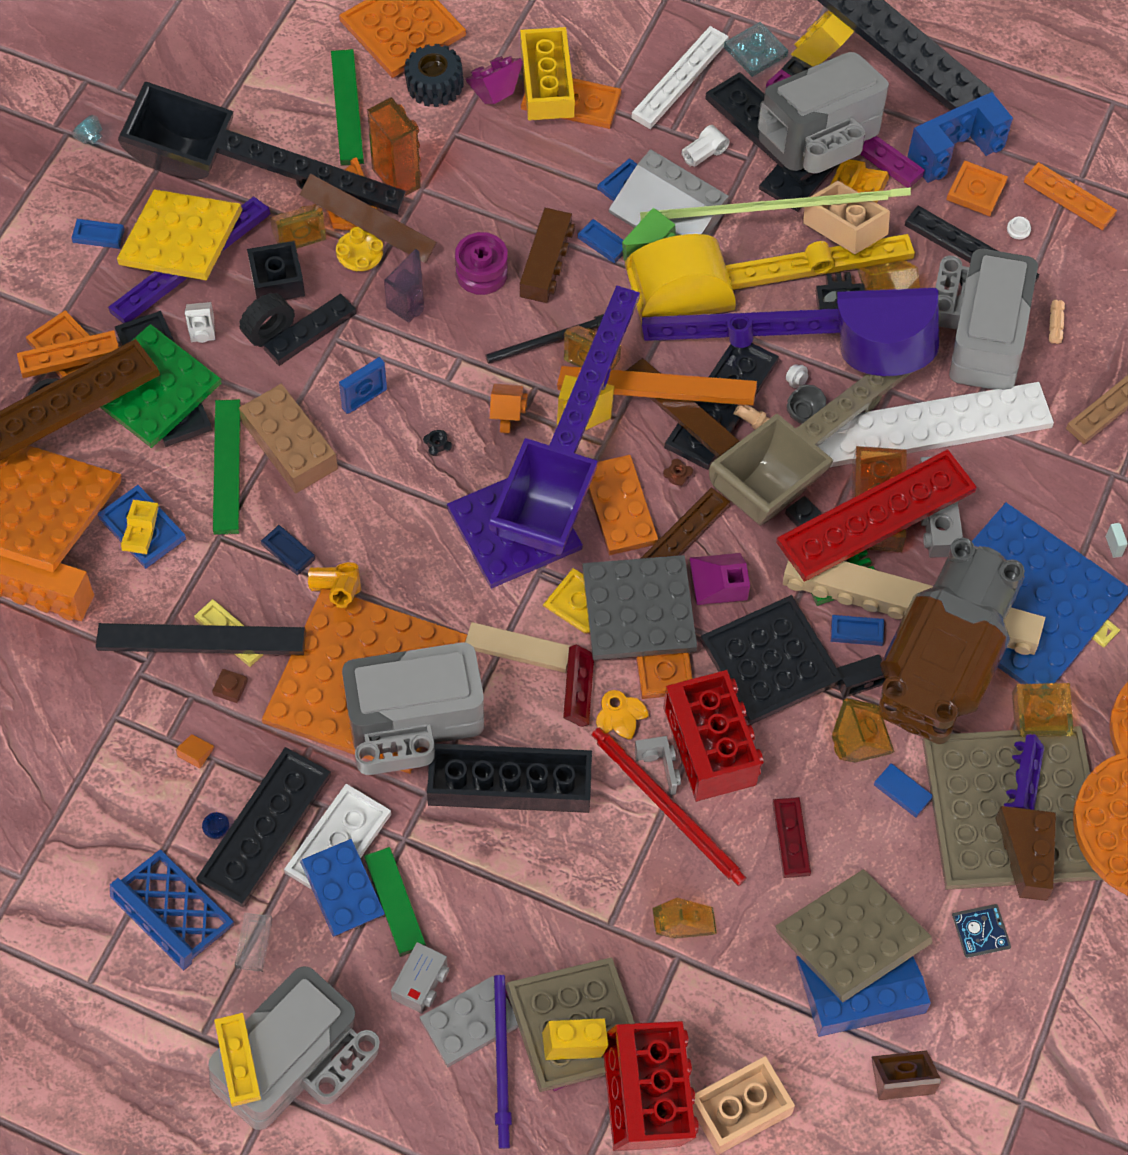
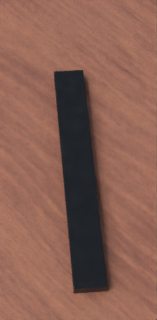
[95,623,306,655]

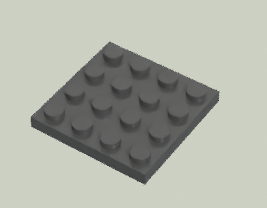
[582,555,697,660]

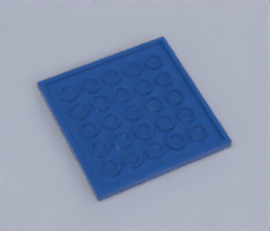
[933,502,1128,699]

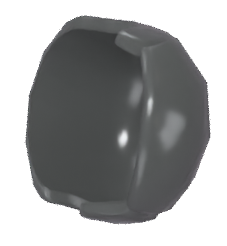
[786,384,826,424]

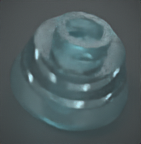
[72,114,103,145]

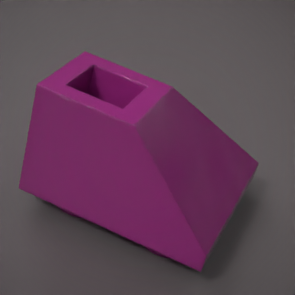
[465,56,523,104]
[689,553,750,605]

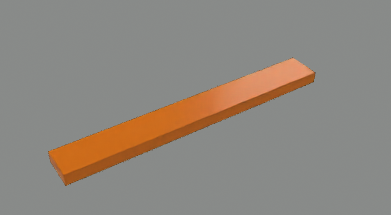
[557,366,757,406]

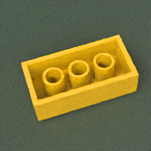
[520,27,575,120]

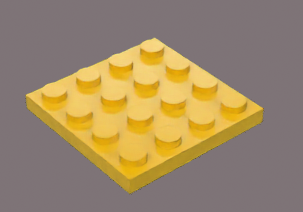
[117,189,242,281]

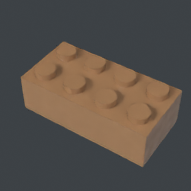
[239,383,338,494]

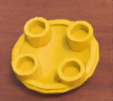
[336,227,383,271]

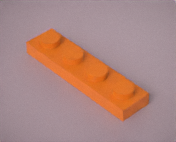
[1024,162,1117,230]
[17,330,119,379]

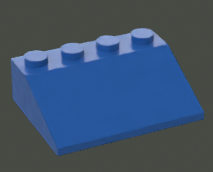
[796,956,931,1037]

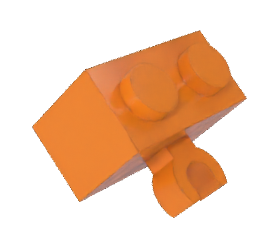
[489,384,528,433]

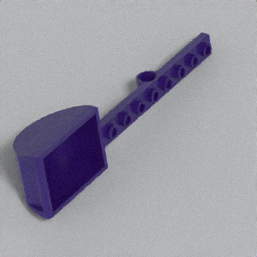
[489,285,640,556]
[642,288,939,376]

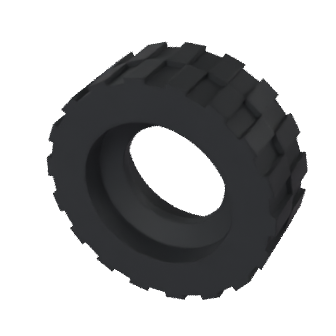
[239,293,295,347]

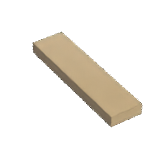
[465,622,570,673]

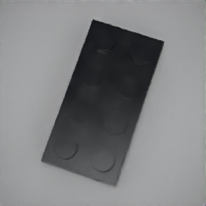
[759,164,837,212]

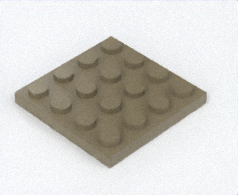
[775,869,932,1003]
[506,957,635,1092]

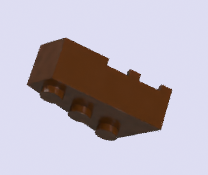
[995,806,1056,901]

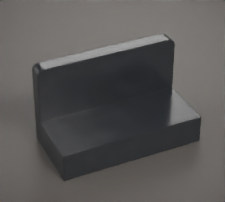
[837,654,885,698]

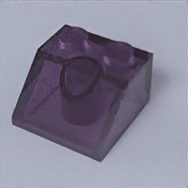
[384,249,424,323]

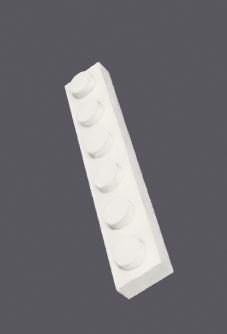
[631,26,729,129]

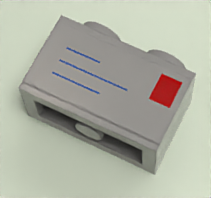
[391,942,450,1014]

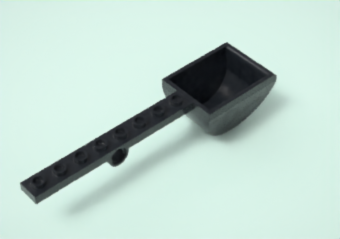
[118,82,406,215]

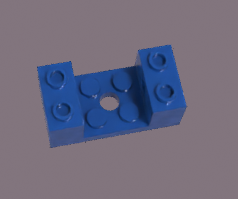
[907,92,1013,183]

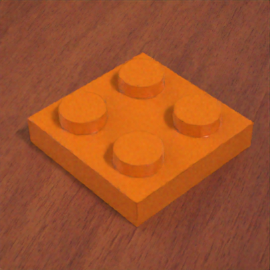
[946,160,1008,216]

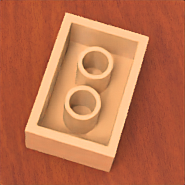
[803,181,890,254]
[693,1056,795,1155]

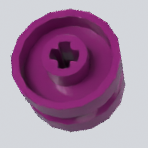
[455,232,508,295]

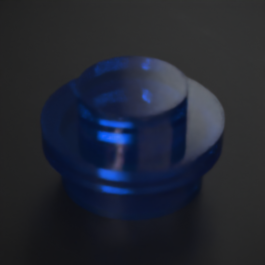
[202,812,230,839]

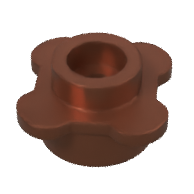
[663,459,693,486]

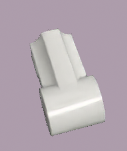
[682,125,730,167]

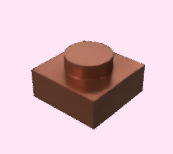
[212,669,248,703]

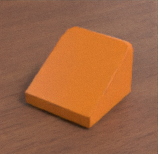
[176,734,215,769]

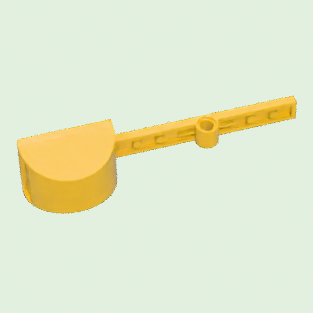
[625,234,915,324]

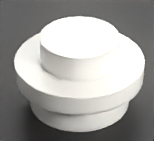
[1007,216,1031,239]
[786,364,808,388]

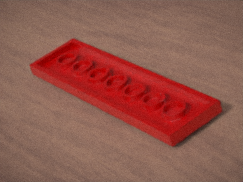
[776,449,977,582]

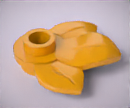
[596,690,649,740]

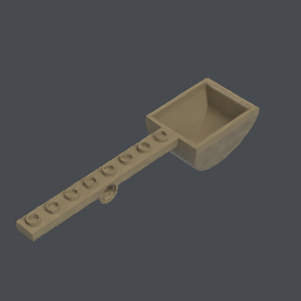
[709,372,912,526]

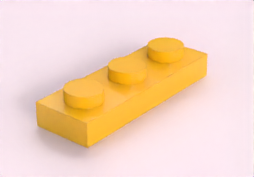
[214,1013,261,1107]

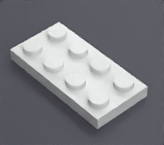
[284,784,391,890]

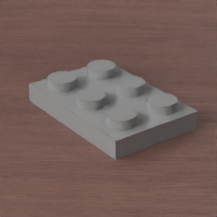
[420,976,518,1068]

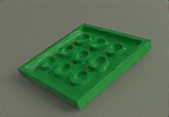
[100,324,222,449]

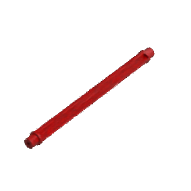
[591,727,747,886]

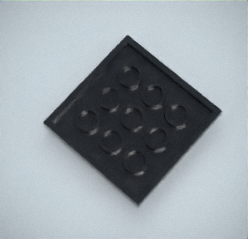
[700,595,842,725]

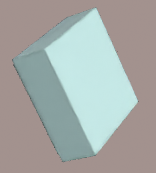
[1105,523,1128,558]

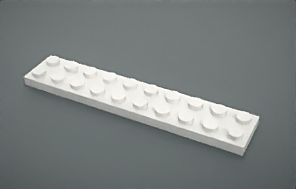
[818,382,1054,467]

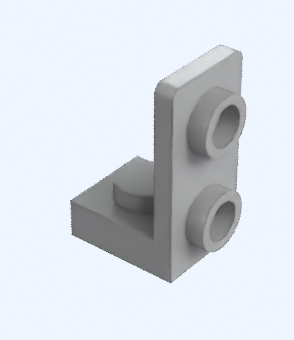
[634,736,681,795]

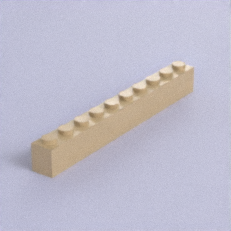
[783,560,1046,655]

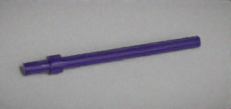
[494,975,512,1149]

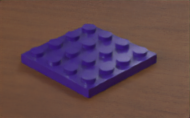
[447,478,583,589]

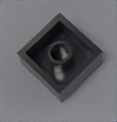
[247,241,305,300]

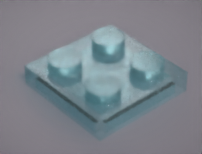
[724,22,789,77]

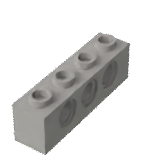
[919,457,963,558]

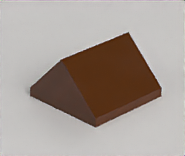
[872,1050,941,1101]

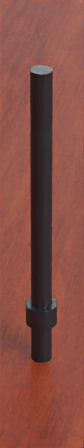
[485,314,604,364]

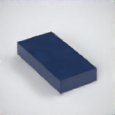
[261,525,315,576]

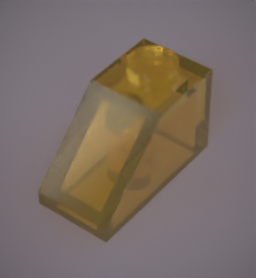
[653,898,717,939]

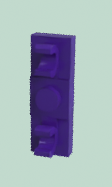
[1004,734,1044,810]

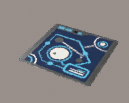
[952,904,1011,958]

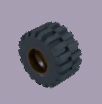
[404,44,464,107]

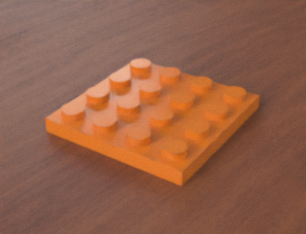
[339,0,466,78]

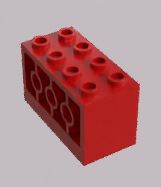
[663,670,764,802]
[603,1021,699,1151]

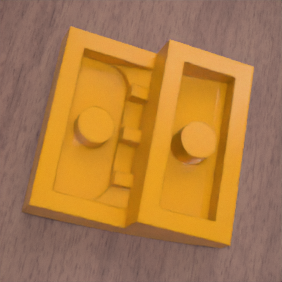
[830,159,889,203]

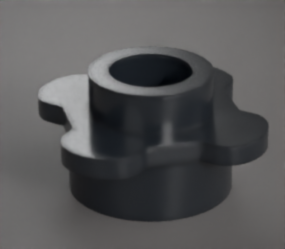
[423,430,452,456]

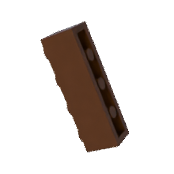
[520,207,575,303]

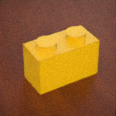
[542,1018,608,1060]

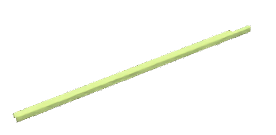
[640,187,911,220]

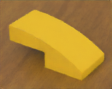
[121,500,158,554]

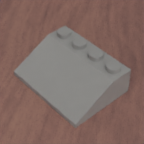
[609,149,729,236]

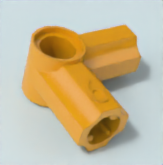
[308,562,361,608]

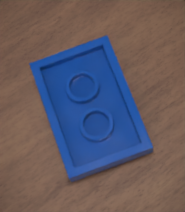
[98,485,186,569]
[300,839,385,937]

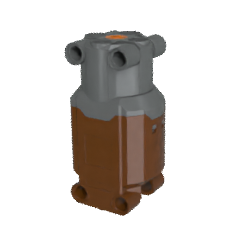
[878,537,1025,744]

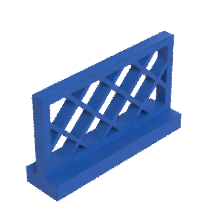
[110,849,234,971]

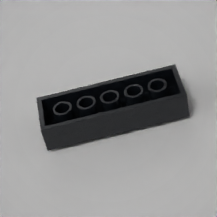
[427,743,592,813]

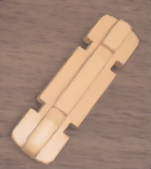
[1049,300,1065,344]

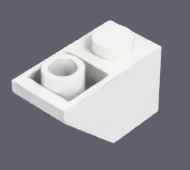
[185,302,215,343]

